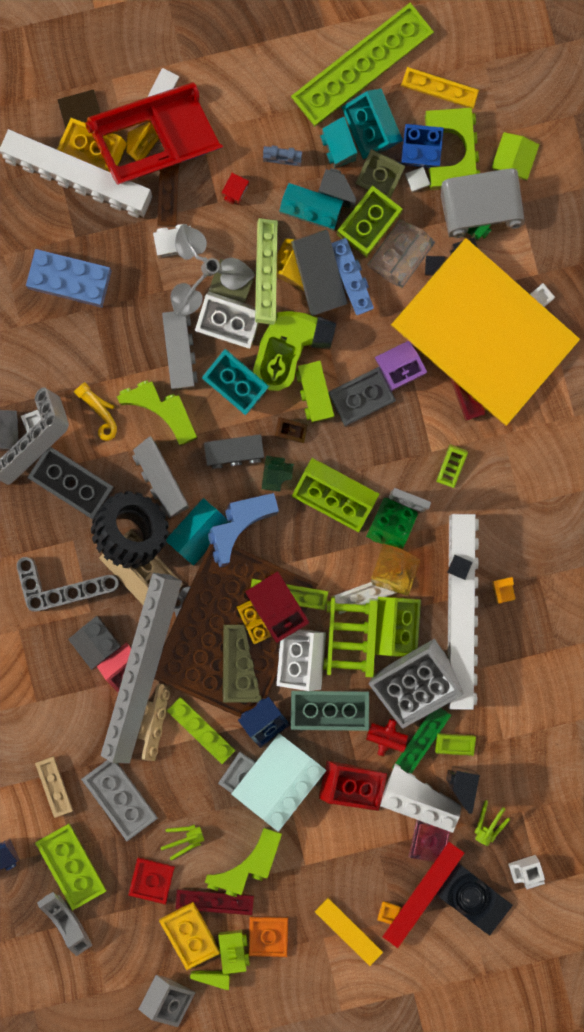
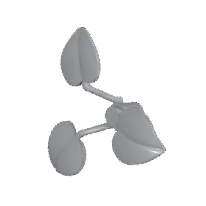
[171,224,255,316]

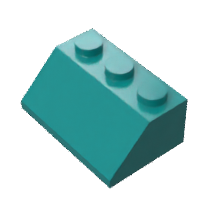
[341,88,403,159]
[279,183,343,231]
[202,349,269,415]

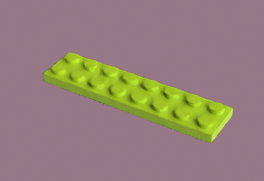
[291,3,434,127]

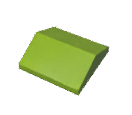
[491,132,540,181]

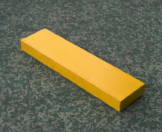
[401,67,479,109]
[314,898,383,966]

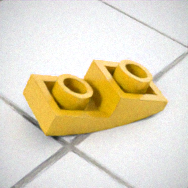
[237,601,271,644]

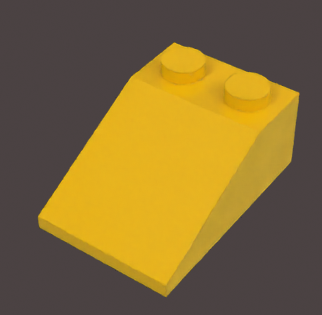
[57,118,127,172]

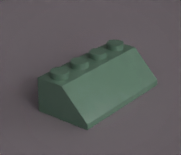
[291,691,369,731]

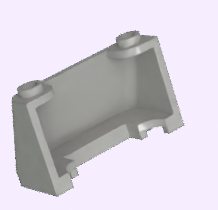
[440,169,525,238]

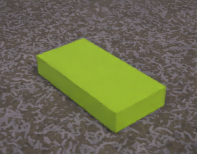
[435,733,476,756]

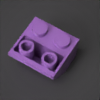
[375,341,427,391]

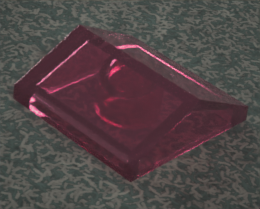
[408,820,450,862]

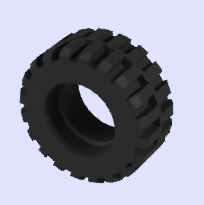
[91,491,169,569]

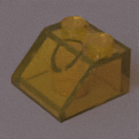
[371,543,421,596]

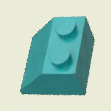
[320,117,357,168]

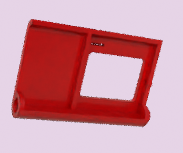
[85,82,223,185]

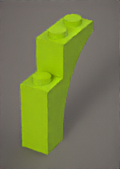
[117,380,198,446]
[205,828,282,897]

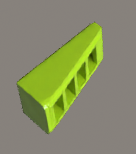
[436,444,468,488]
[190,970,230,990]

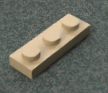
[35,756,73,818]

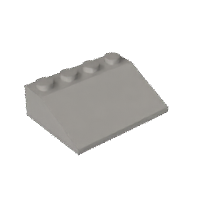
[132,436,190,518]
[368,639,464,729]

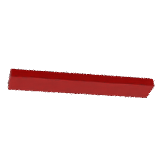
[382,841,465,948]

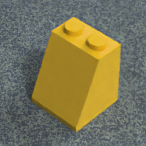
[277,239,304,291]

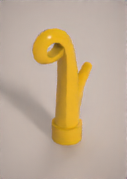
[74,382,117,441]

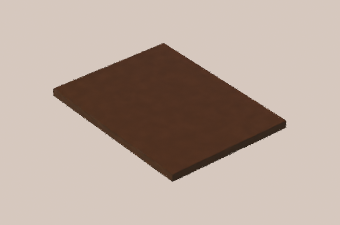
[154,544,318,718]

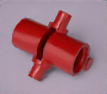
[366,719,408,757]

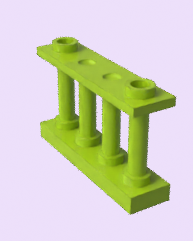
[323,596,378,677]

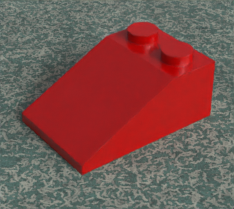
[319,761,387,811]

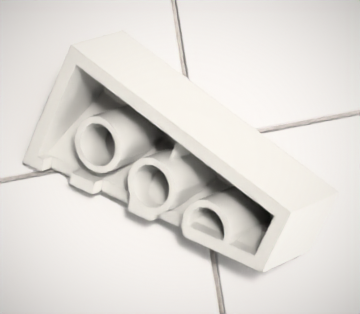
[380,763,461,833]

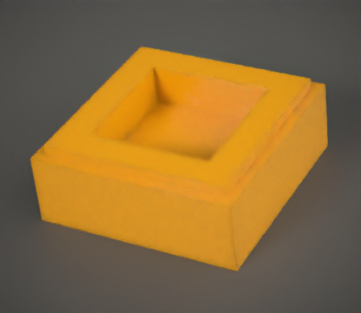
[377,901,401,924]

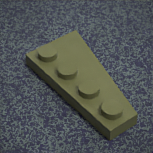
[223,625,261,703]

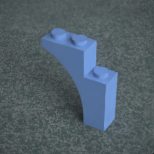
[208,493,279,567]

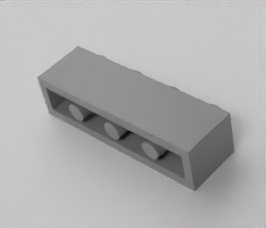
[162,311,198,391]

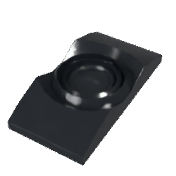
[436,862,513,936]

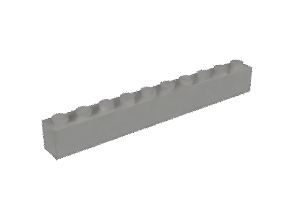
[101,573,182,763]

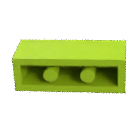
[295,361,334,423]

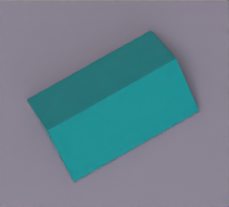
[166,498,231,566]

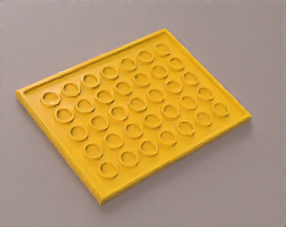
[391,238,580,426]

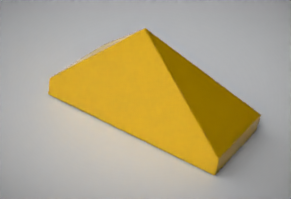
[126,122,159,161]

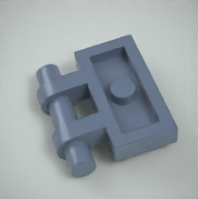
[263,145,302,167]

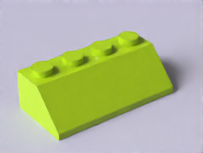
[292,458,379,532]

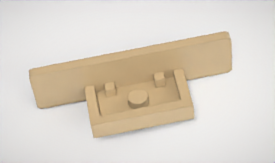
[137,684,170,761]

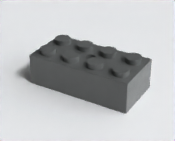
[28,447,115,519]

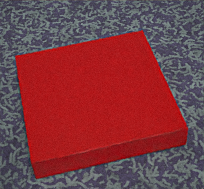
[128,857,175,905]

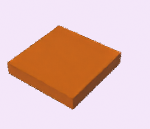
[249,916,288,957]

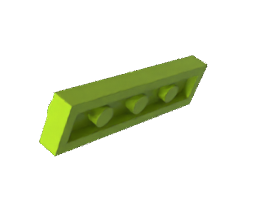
[250,579,328,610]
[167,697,235,764]

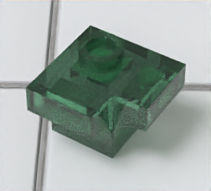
[261,456,294,492]

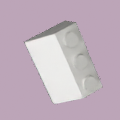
[276,629,326,691]

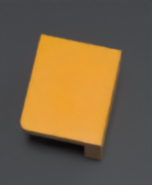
[492,577,515,604]

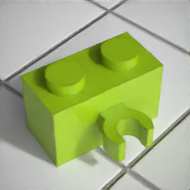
[218,930,250,974]

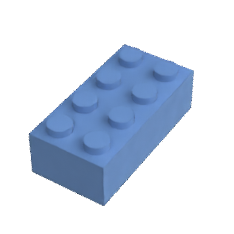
[26,249,112,308]

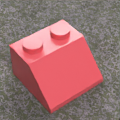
[97,642,131,692]

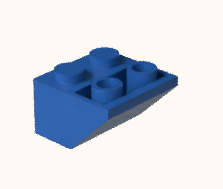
[401,124,444,168]

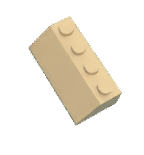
[99,529,184,605]

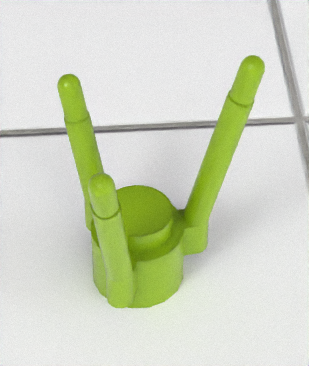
[474,800,510,846]
[161,825,204,860]

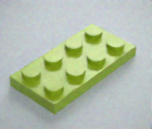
[35,823,107,911]

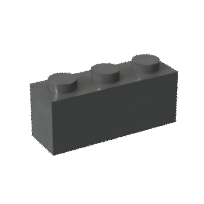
[204,434,264,469]

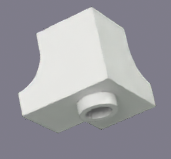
[508,855,545,889]

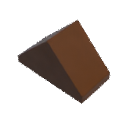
[275,417,308,443]

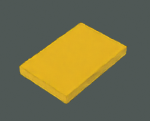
[159,902,221,970]

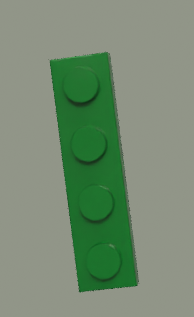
[392,708,451,774]

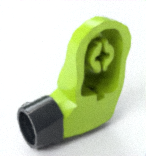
[253,311,337,391]

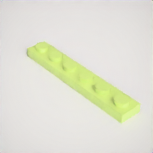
[255,218,278,325]

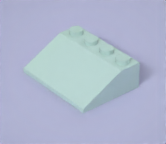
[231,733,326,832]

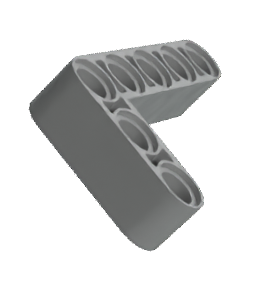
[0,387,69,485]
[17,557,120,612]

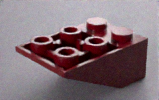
[245,571,310,643]

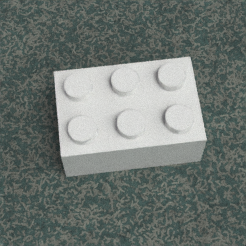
[195,292,259,349]

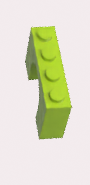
[425,108,480,190]

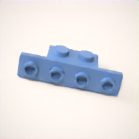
[331,238,374,315]

